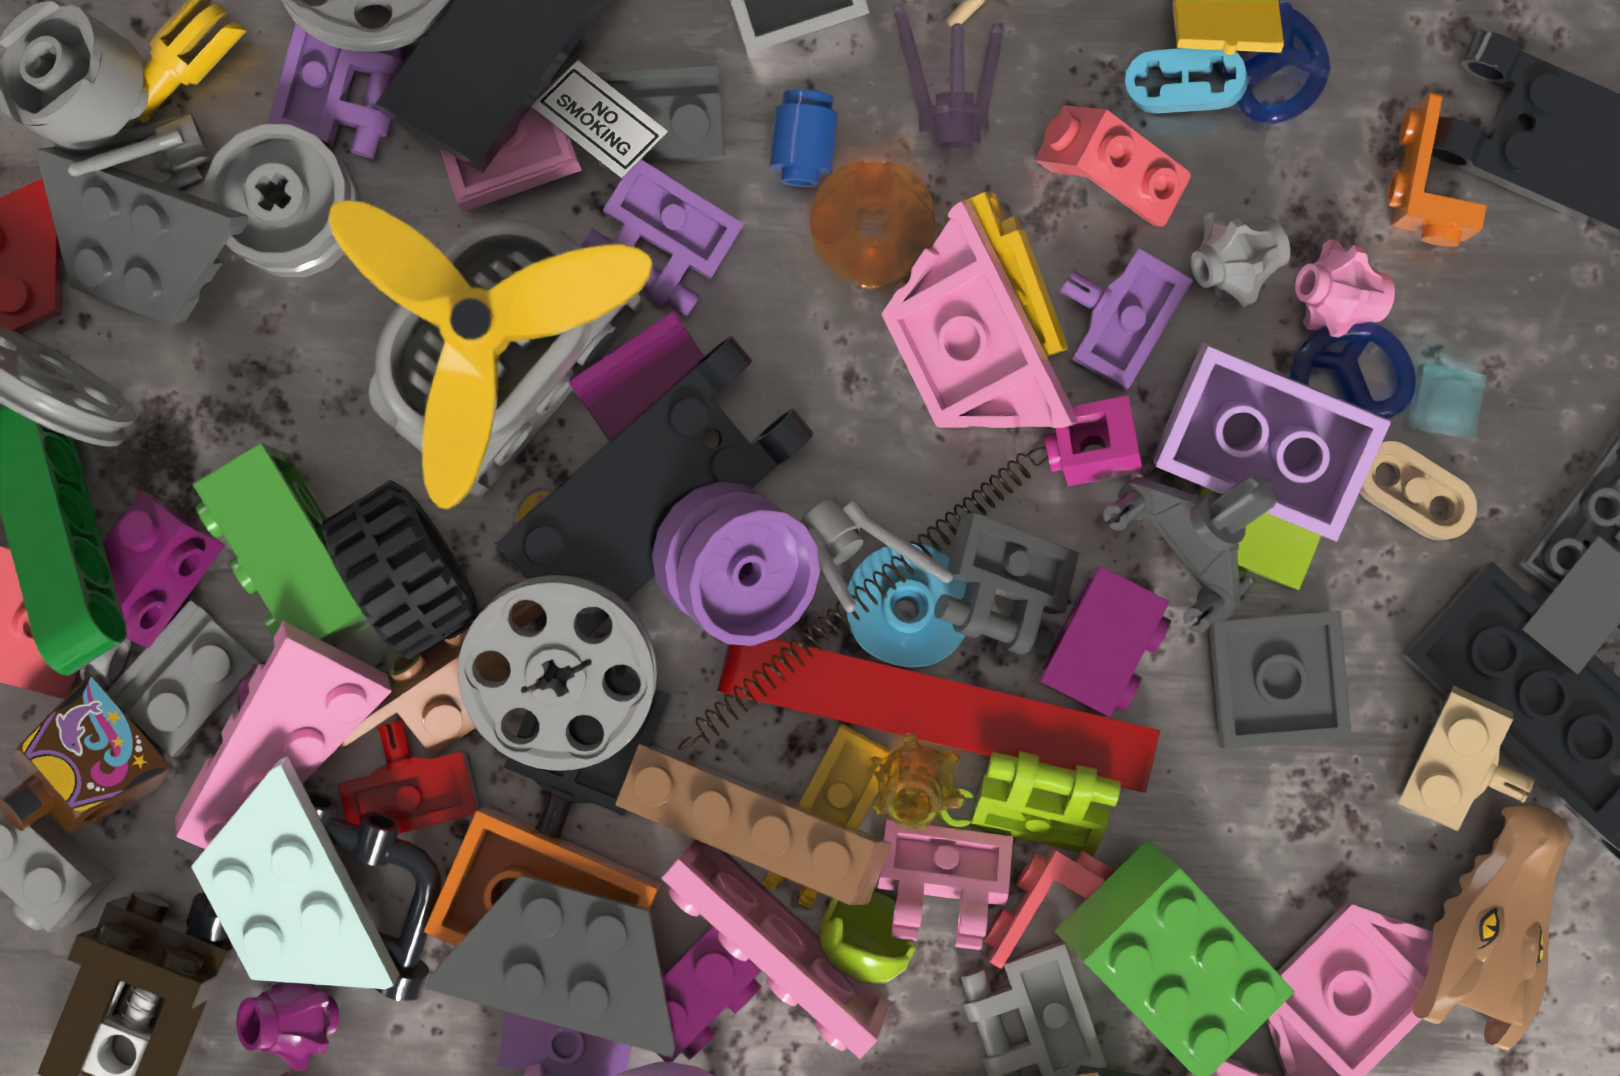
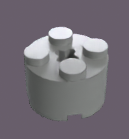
[0,1,149,155]

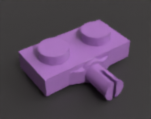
[1060,248,1193,391]

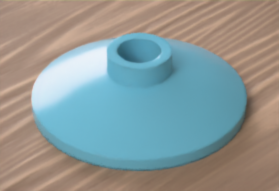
[845,542,967,669]

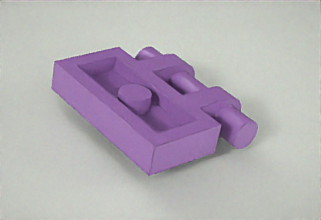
[267,20,406,158]
[581,159,744,317]

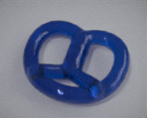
[1213,2,1331,125]
[1290,321,1416,419]

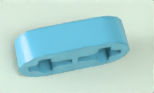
[1125,48,1248,114]

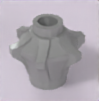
[1191,211,1290,307]

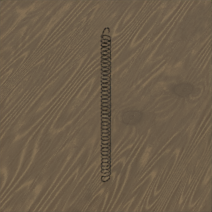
[678,447,1048,750]

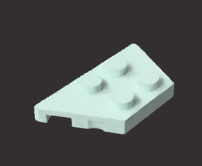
[191,756,400,989]

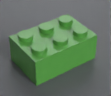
[193,443,371,647]
[1055,840,1295,1076]

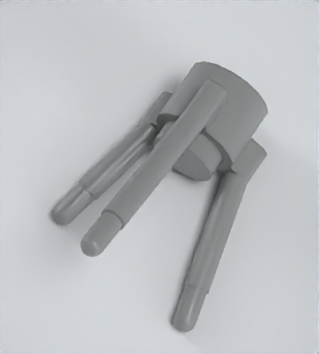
[54,113,212,190]
[800,498,953,612]

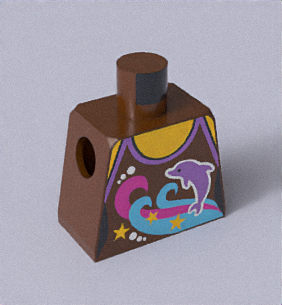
[0,674,171,833]

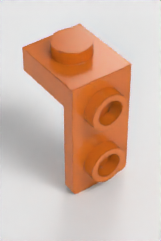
[1387,92,1487,247]

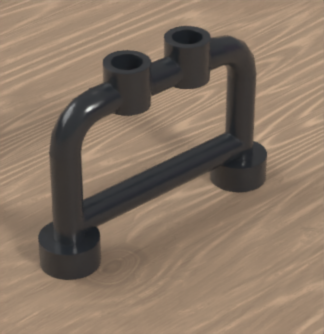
[186,791,442,1002]

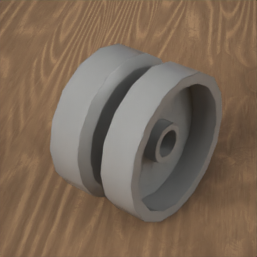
[204,124,361,277]

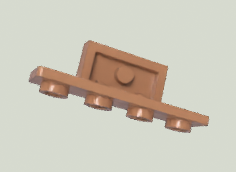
[341,577,545,757]

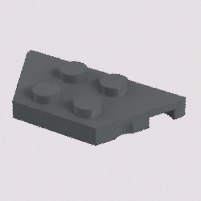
[37,147,248,325]
[425,873,676,1057]

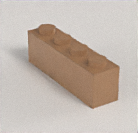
[615,744,892,905]

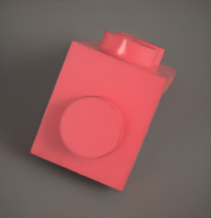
[1034,105,1191,227]
[983,846,1115,969]

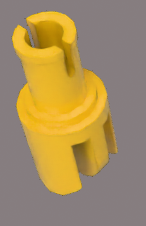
[137,0,247,123]

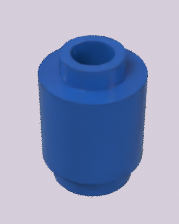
[769,89,838,187]

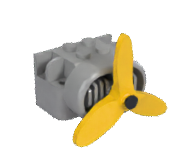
[329,200,653,509]

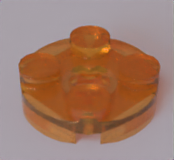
[810,160,936,290]

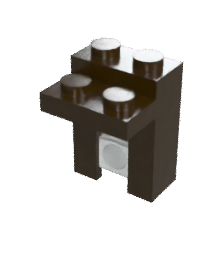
[37,892,238,1076]

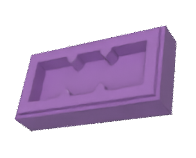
[498,1011,632,1076]

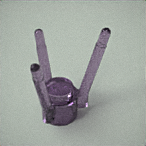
[895,9,1004,148]

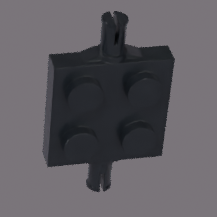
[504,660,672,838]

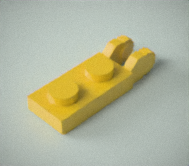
[762,723,898,909]

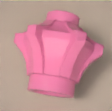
[1295,240,1395,338]

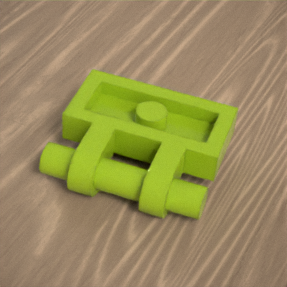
[970,751,1121,856]

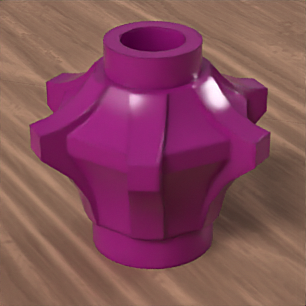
[236,982,339,1071]

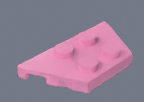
[881,201,1079,428]
[1266,902,1433,1076]

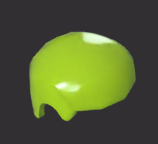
[819,889,916,984]

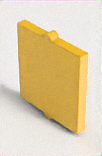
[1172,0,1284,55]

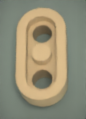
[1359,441,1477,540]

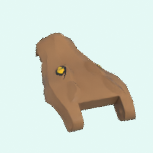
[1413,804,1570,1051]

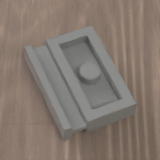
[107,600,263,757]

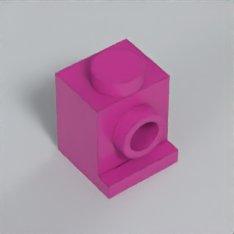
[1045,395,1144,487]

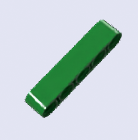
[0,403,127,676]

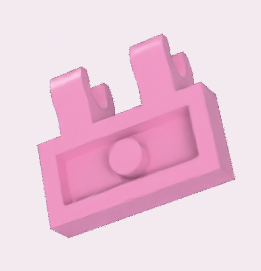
[877,819,1013,950]

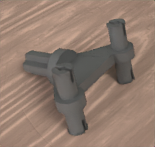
[1103,467,1277,633]

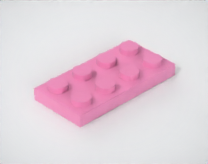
[661,839,891,1059]

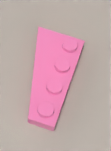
[174,621,392,849]

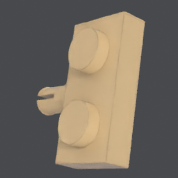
[1398,686,1535,831]

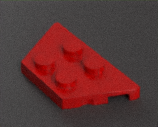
[0,178,63,334]

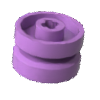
[652,482,820,646]

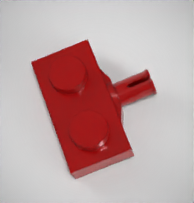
[337,720,480,834]

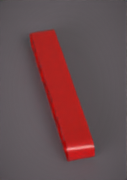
[717,639,1161,793]

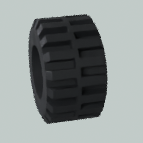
[322,480,478,659]

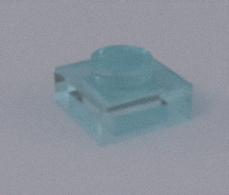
[1407,363,1487,439]

